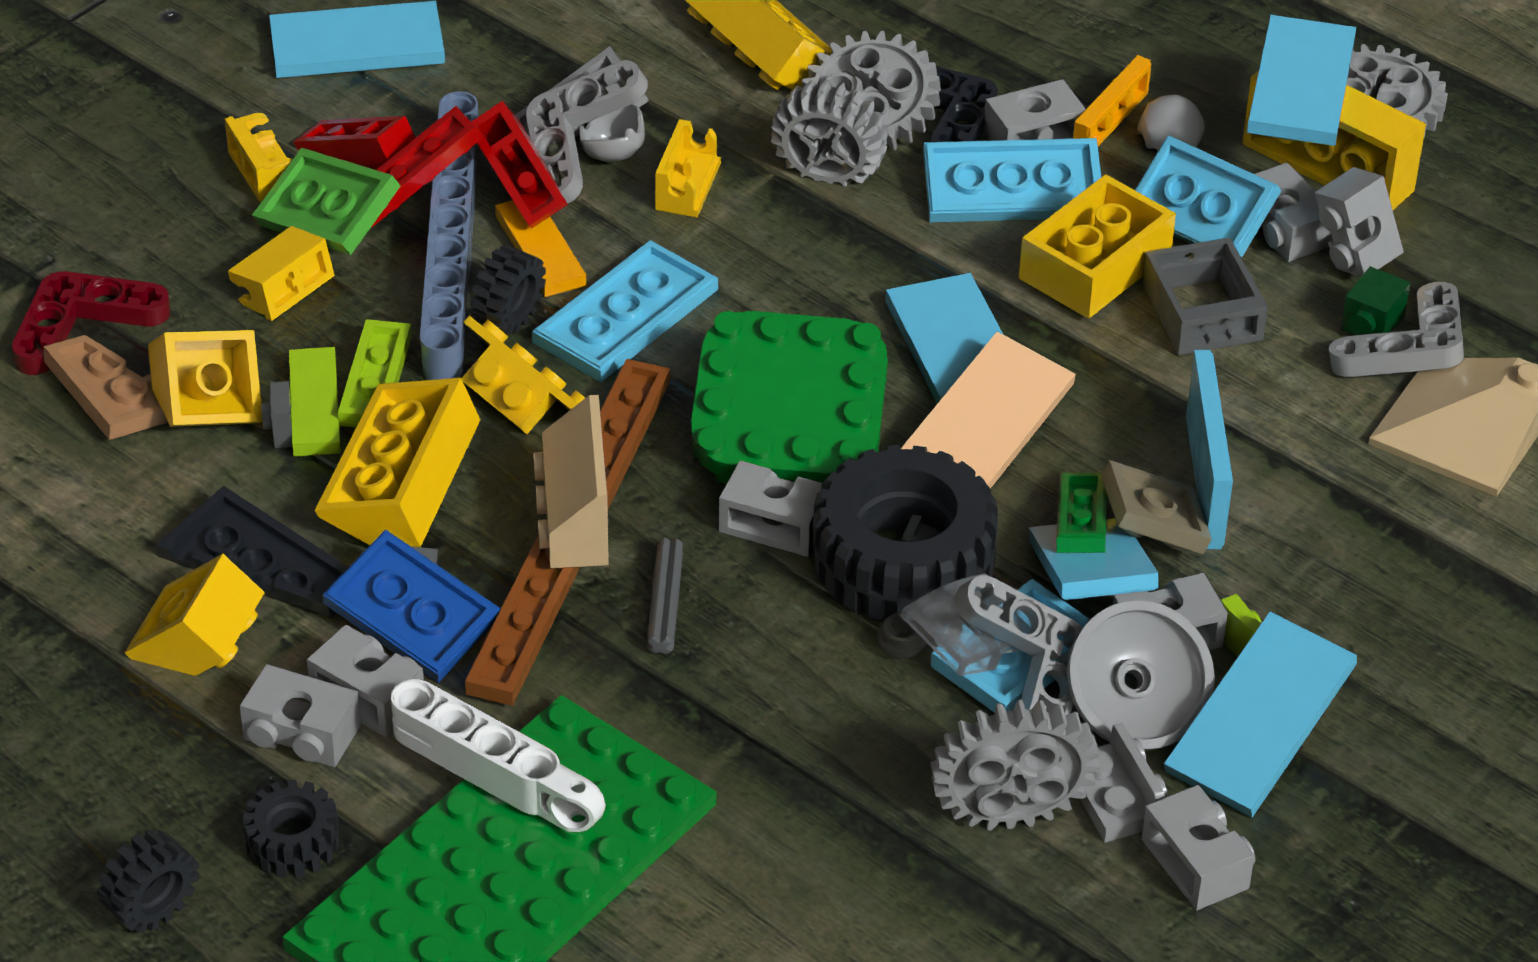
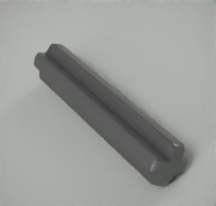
[647,537,683,655]

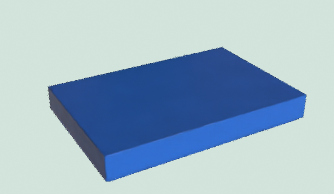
[323,529,500,684]

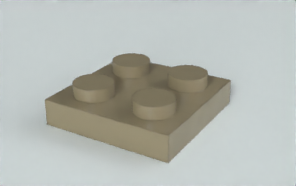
[1101,460,1212,554]

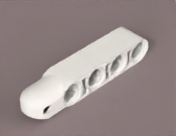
[391,679,606,832]

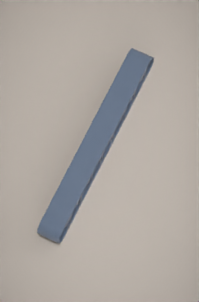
[420,91,479,380]

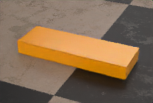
[1073,55,1151,147]
[495,200,586,297]

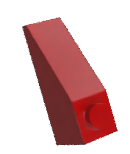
[471,101,568,229]
[293,116,416,170]

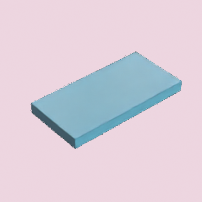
[269,1,445,78]
[1247,15,1356,146]
[923,138,1101,223]
[532,240,718,383]
[885,273,1003,404]
[1186,350,1233,549]
[1164,612,1357,818]

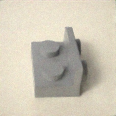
[1080,723,1168,843]

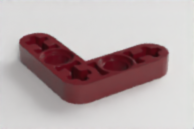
[12,271,171,375]

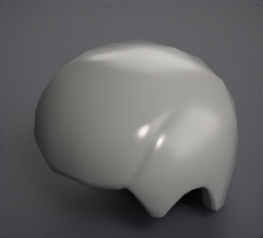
[1137,95,1205,150]
[579,104,645,163]

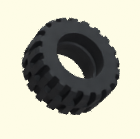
[813,445,998,625]

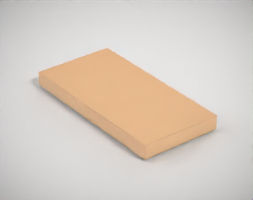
[901,332,1076,489]

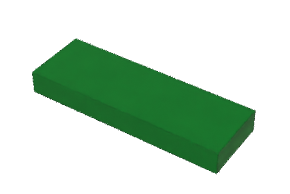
[1056,473,1108,553]

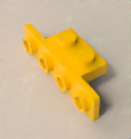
[461,316,585,434]

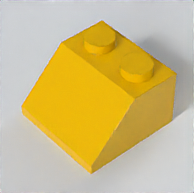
[148,330,263,427]
[125,554,265,676]

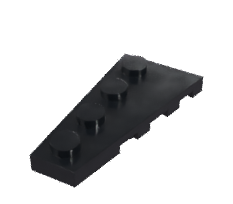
[156,486,349,618]

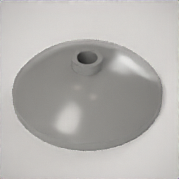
[1067,600,1215,750]

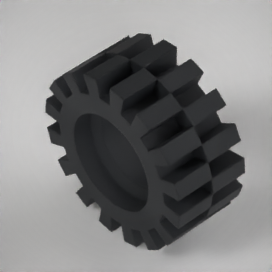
[470,245,546,334]
[243,780,339,878]
[97,830,199,933]

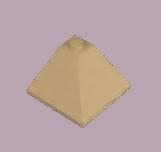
[1368,358,1538,497]

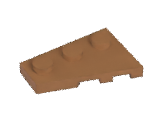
[43,335,168,440]

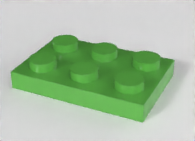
[252,148,400,255]

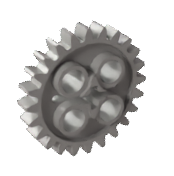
[802,31,941,150]
[1346,44,1448,138]
[930,700,1100,830]

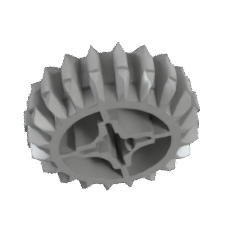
[771,79,888,187]

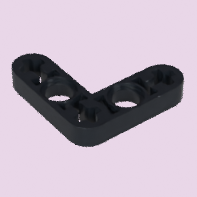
[900,66,998,142]

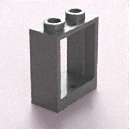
[1142,237,1268,355]

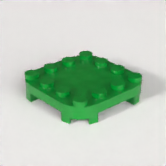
[691,311,888,484]

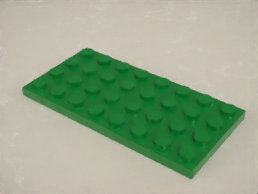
[282,695,717,962]

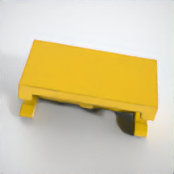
[224,113,293,202]
[655,119,721,218]
[228,226,335,321]

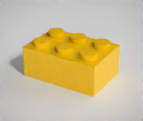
[1019,174,1176,319]

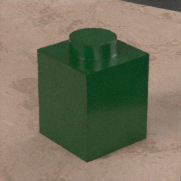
[1341,266,1411,336]

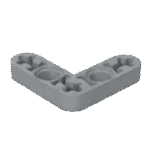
[526,60,648,203]
[1329,282,1464,377]
[955,575,1082,716]

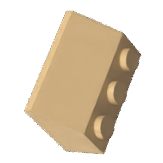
[533,395,609,568]

